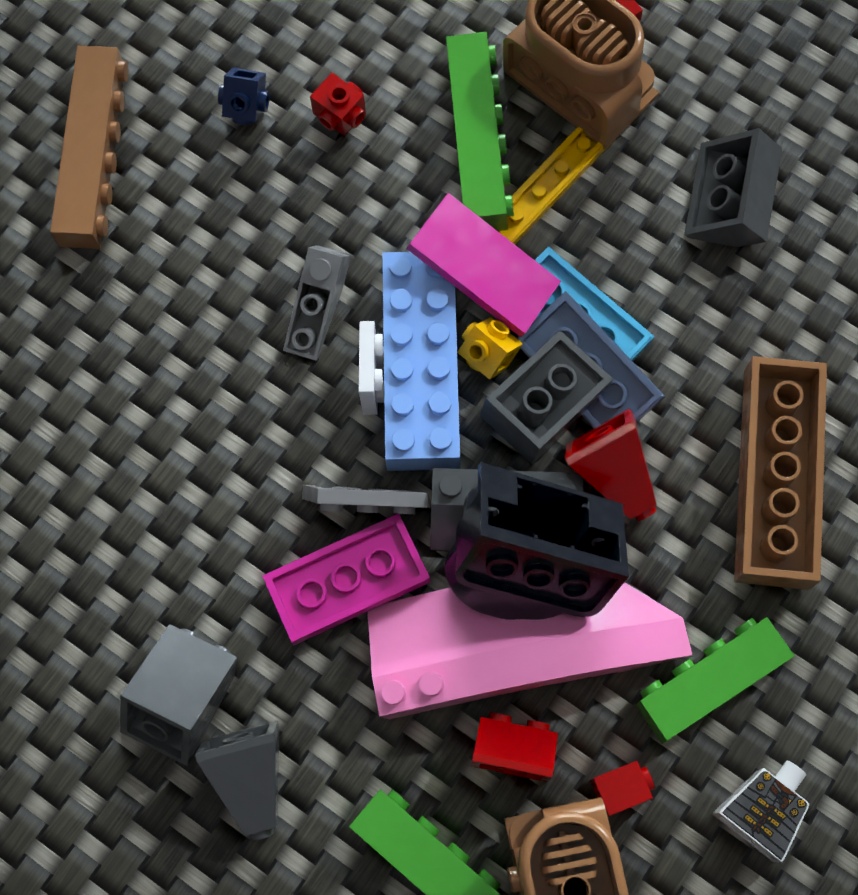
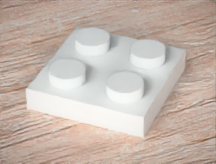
[359,321,384,415]

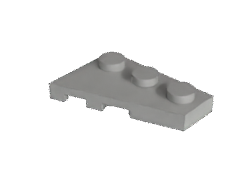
[302,485,428,514]

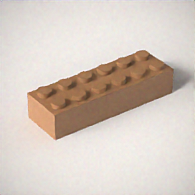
[734,356,827,590]

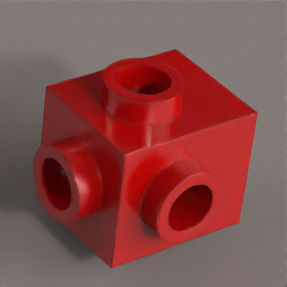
[310,72,366,136]

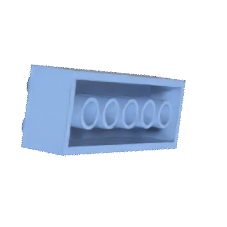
[382,252,460,471]

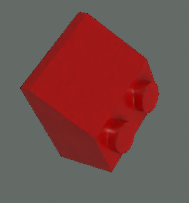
[471,712,558,782]

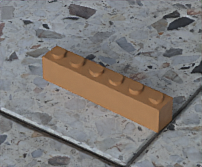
[50,45,129,249]

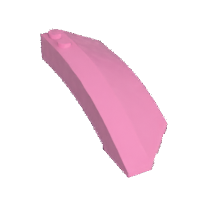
[368,582,693,719]

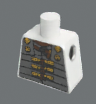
[712,761,809,862]

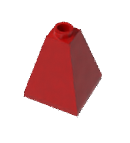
[565,408,657,521]

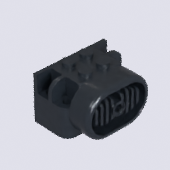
[445,462,629,620]

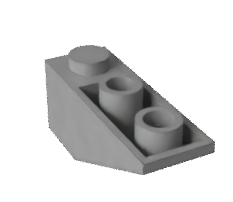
[283,245,351,361]

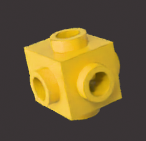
[457,317,523,380]

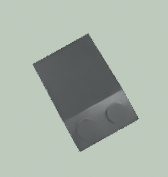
[480,331,613,465]

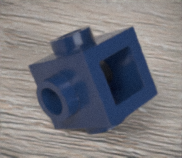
[218,68,270,125]

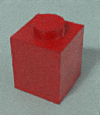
[590,761,655,816]

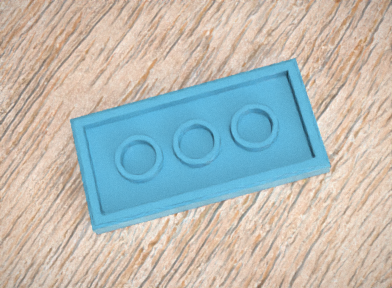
[535,246,655,361]

